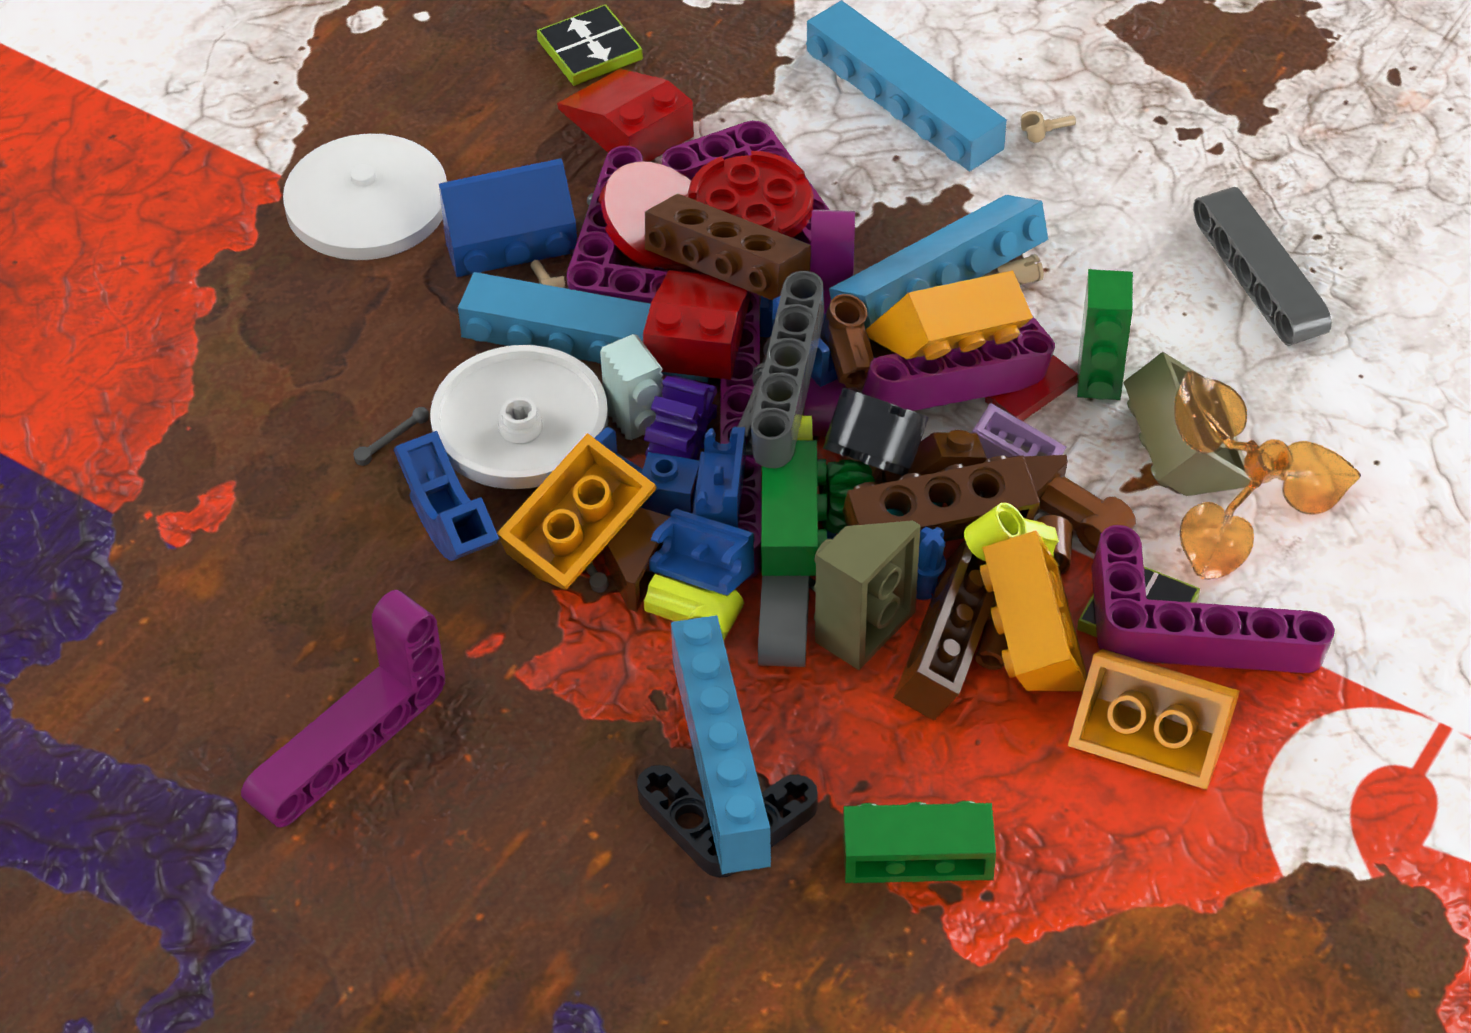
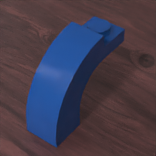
[394,431,499,561]

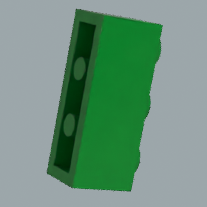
[1077,269,1133,400]
[761,440,827,576]
[843,801,996,883]

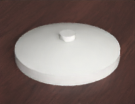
[283,134,447,260]
[431,345,608,489]

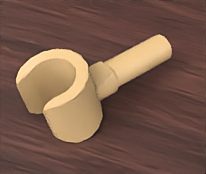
[1020,111,1076,143]
[531,260,565,288]

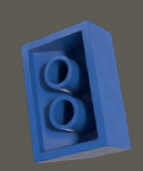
[438,158,577,277]

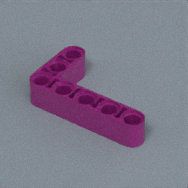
[662,120,830,245]
[567,146,667,304]
[804,210,855,437]
[862,315,1055,411]
[1092,525,1335,673]
[241,590,445,828]

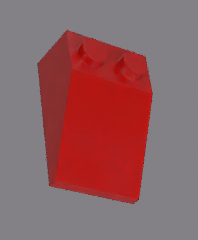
[557,69,694,162]
[643,270,751,380]

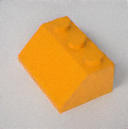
[866,270,1033,360]
[497,433,657,590]
[980,530,1087,691]
[1068,649,1240,790]

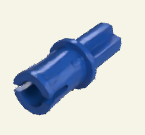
[916,527,946,600]

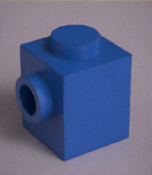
[636,452,700,517]

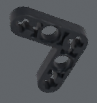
[637,765,818,878]

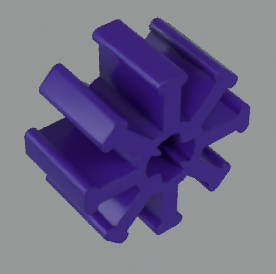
[644,375,717,460]

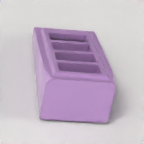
[971,403,1066,458]

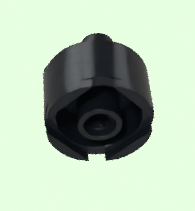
[823,388,929,476]

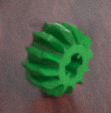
[819,460,875,534]

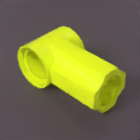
[964,503,1059,561]
[644,574,744,641]

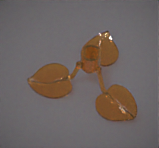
[1174,371,1361,580]

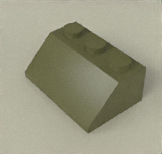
[1123,352,1254,496]
[814,520,920,670]

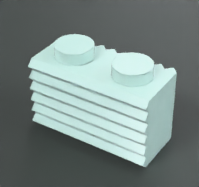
[600,334,663,440]

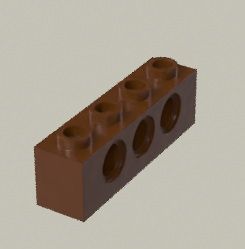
[645,193,811,300]
[842,455,1040,542]
[893,540,995,720]

